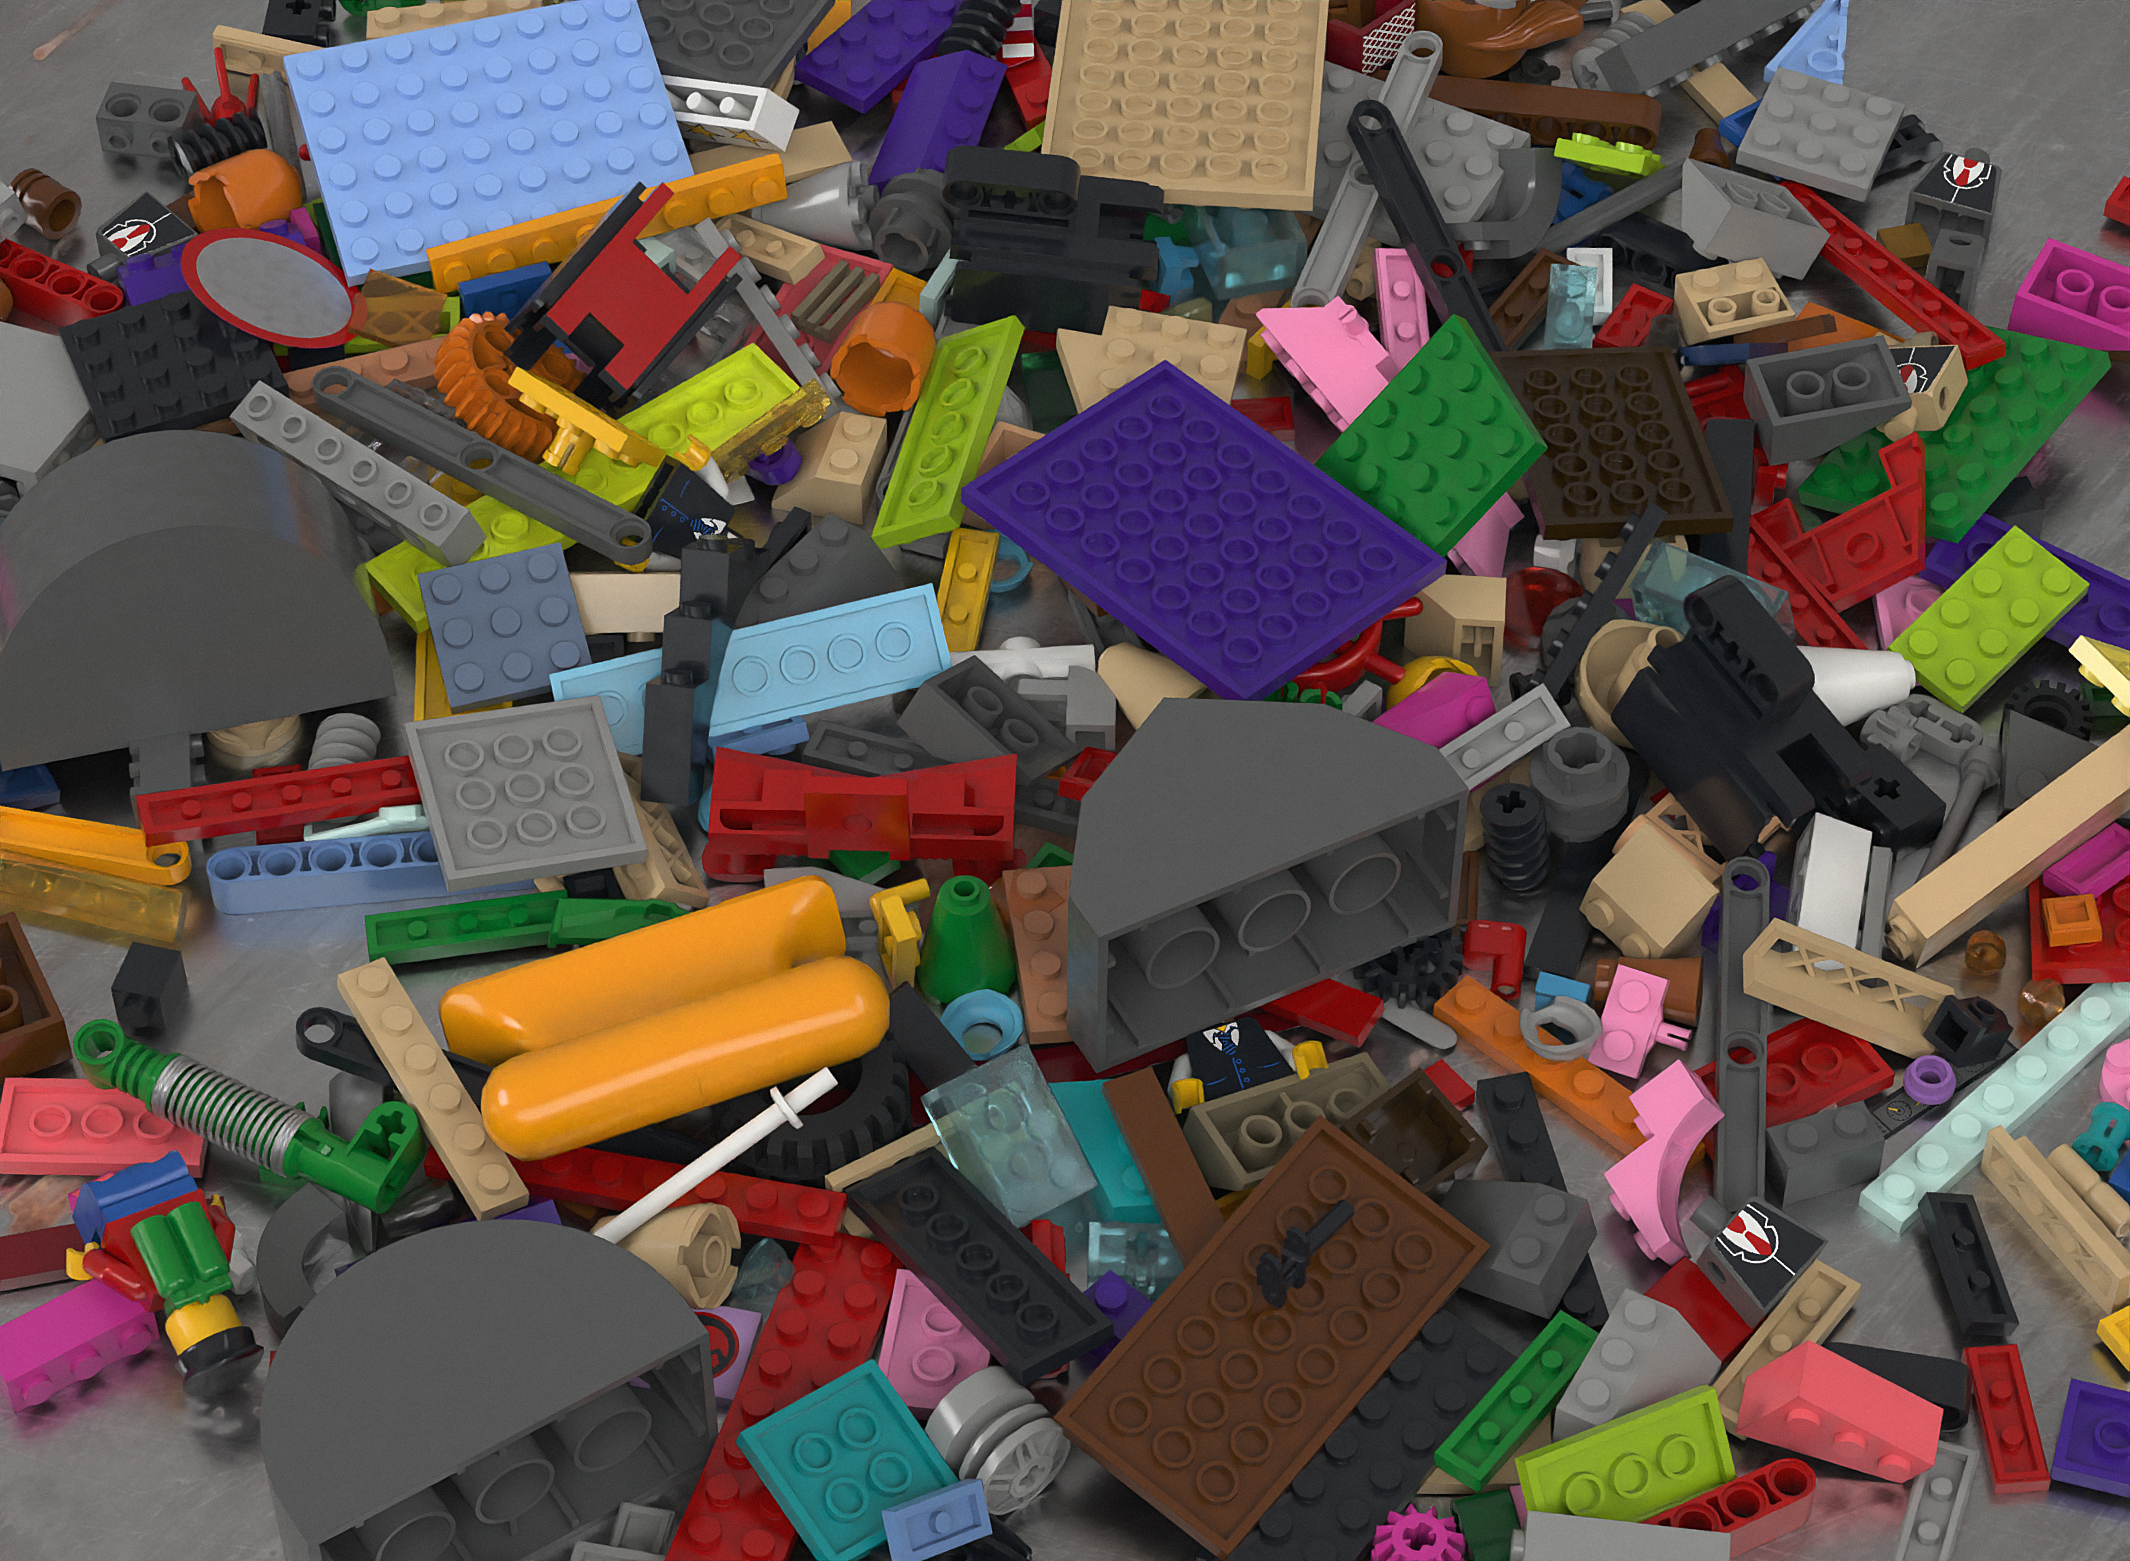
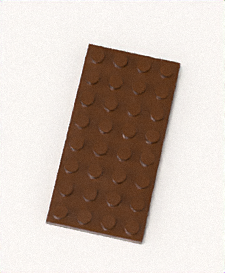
[1053,1115,1491,1561]

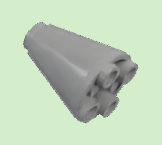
[752,160,881,251]

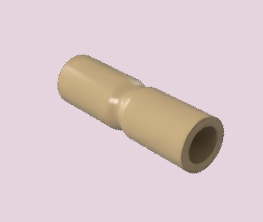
[2047,1144,2130,1238]

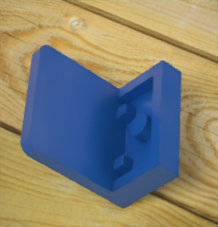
[458,261,573,354]

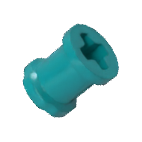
[2072,1102,2130,1171]

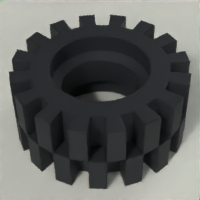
[1999,680,2094,746]

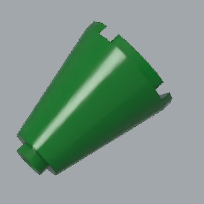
[916,875,1017,1007]

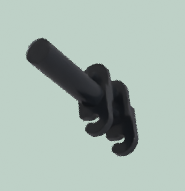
[1256,1200,1355,1308]

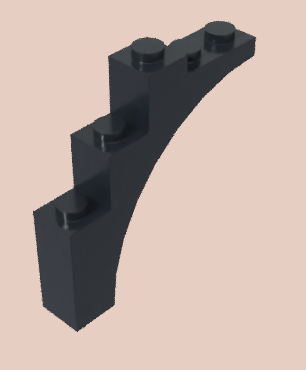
[640,534,770,806]

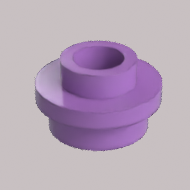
[1903,1055,1956,1105]

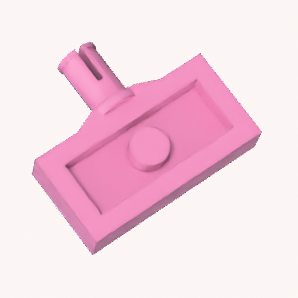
[1588,964,1692,1079]

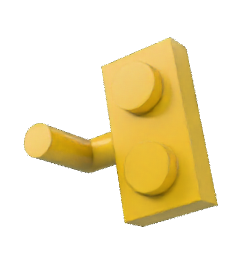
[869,878,931,990]

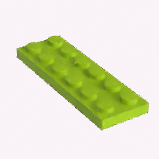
[871,315,1025,550]

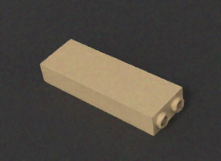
[1884,724,2130,969]

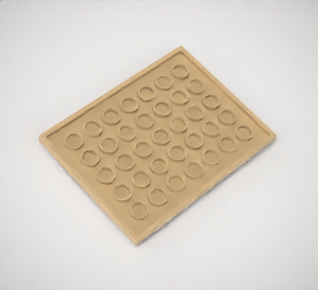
[1041,0,1329,212]

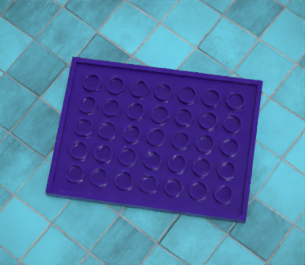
[961,360,1447,701]

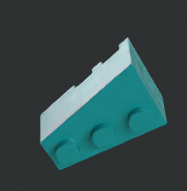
[1048,1079,1166,1245]

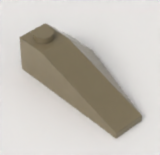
[1182,1052,1392,1191]

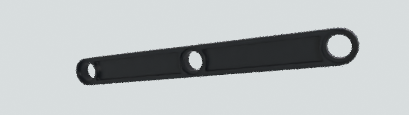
[1347,100,1508,352]
[295,1007,736,1174]

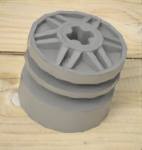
[924,1366,1071,1515]

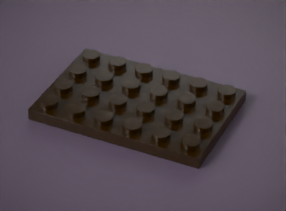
[1487,345,1735,541]

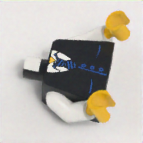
[614,434,744,573]
[1167,1016,1329,1114]

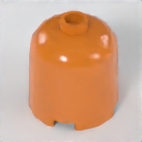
[188,149,303,233]
[830,301,937,418]

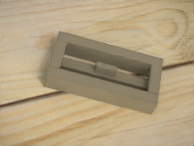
[791,259,880,344]

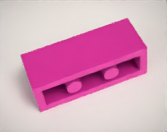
[0,1278,160,1413]

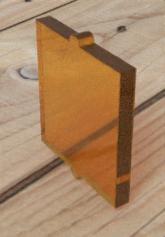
[347,269,447,348]

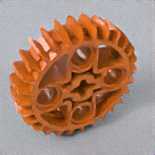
[433,312,587,464]

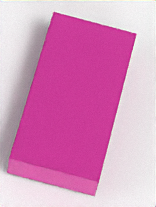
[2043,822,2130,898]

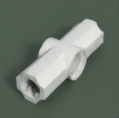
[949,636,1095,693]

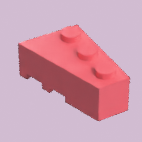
[1735,1340,1944,1484]

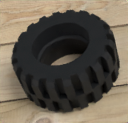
[711,1028,912,1190]

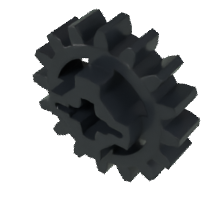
[1353,927,1464,1009]

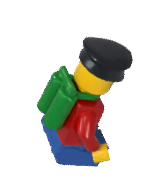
[66,1150,264,1398]

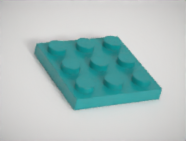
[735,1358,960,1561]

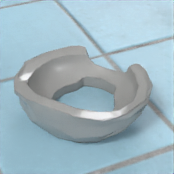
[1520,996,1602,1063]

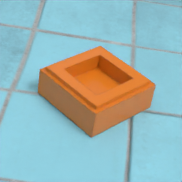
[2042,894,2102,947]

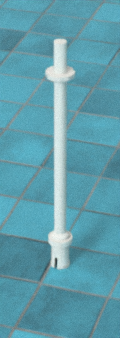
[593,1067,838,1244]

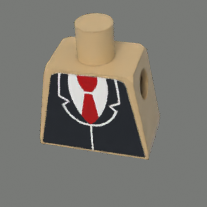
[1876,345,1968,442]

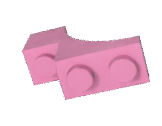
[1604,1059,1725,1267]

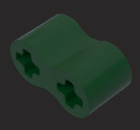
[1450,1488,1521,1561]

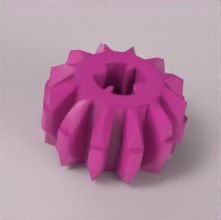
[1371,1503,1466,1561]

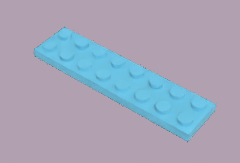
[548,583,952,756]

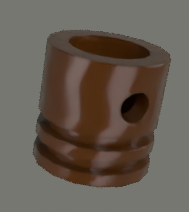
[9,168,82,240]

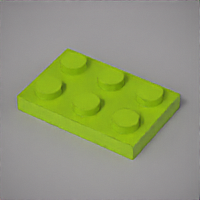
[1554,133,1666,180]

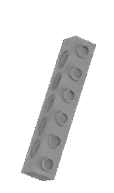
[229,380,487,568]

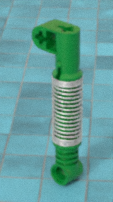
[73,1019,426,1214]

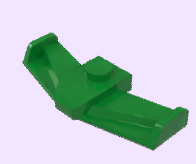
[547,898,692,948]

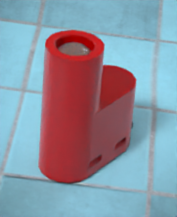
[1460,920,1527,1001]

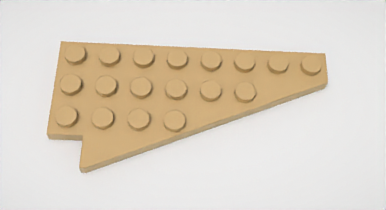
[1056,306,1247,414]

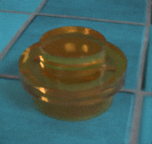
[2018,978,2065,1028]

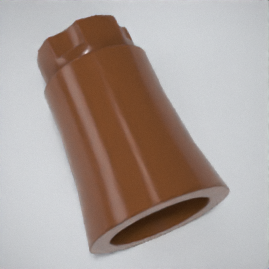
[1594,956,1704,1028]

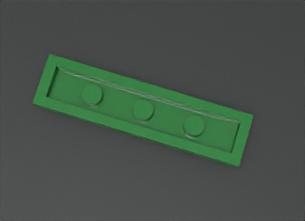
[364,889,568,965]
[1434,1310,1599,1493]

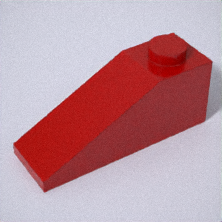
[994,35,1052,153]

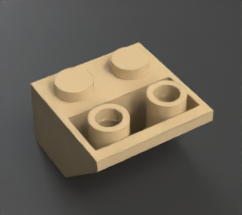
[1672,257,1796,346]
[1404,574,1506,687]

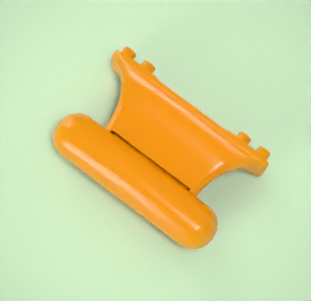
[438,875,890,1161]

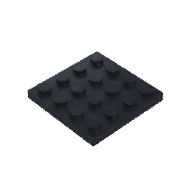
[58,289,291,444]

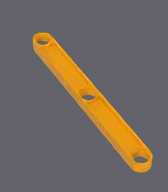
[0,806,192,885]

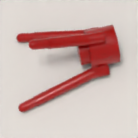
[181,47,259,129]

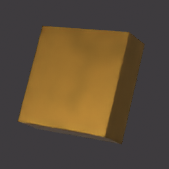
[1876,223,1933,268]

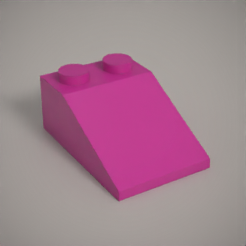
[2007,238,2130,351]
[1372,672,1513,793]

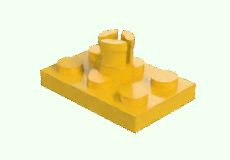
[508,367,667,477]

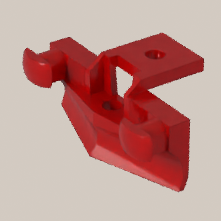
[701,746,1027,889]

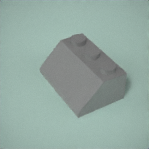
[1681,158,1830,280]
[1552,1288,1721,1443]

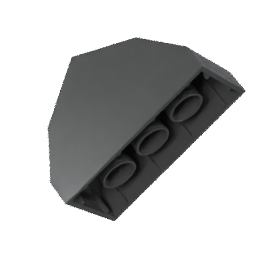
[1067,697,1469,1073]

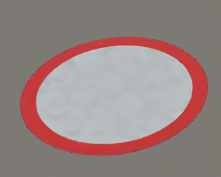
[180,228,367,348]

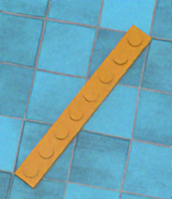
[426,152,788,295]

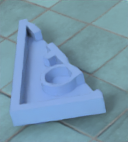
[1763,0,1849,85]

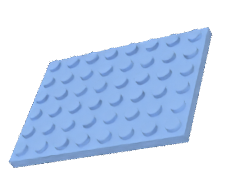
[283,0,694,287]

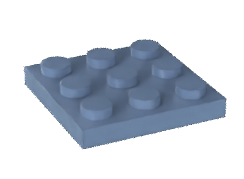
[417,542,592,714]

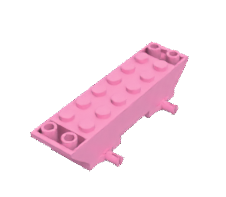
[1255,296,1524,578]

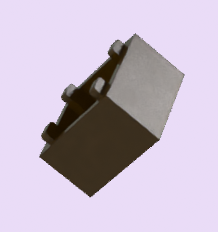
[1339,1067,1489,1202]

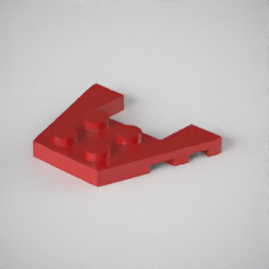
[1753,431,1925,613]

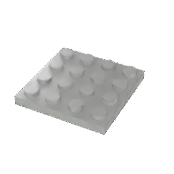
[403,695,647,892]

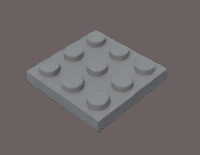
[1735,67,1905,202]

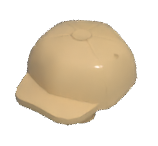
[1574,619,1684,749]

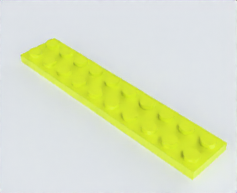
[365,342,810,634]

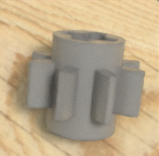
[1860,706,1922,765]

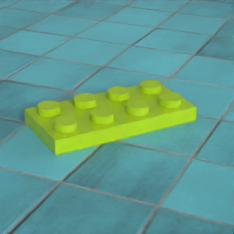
[1887,525,2090,714]
[1514,1384,1737,1523]

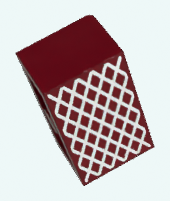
[1326,0,1417,76]

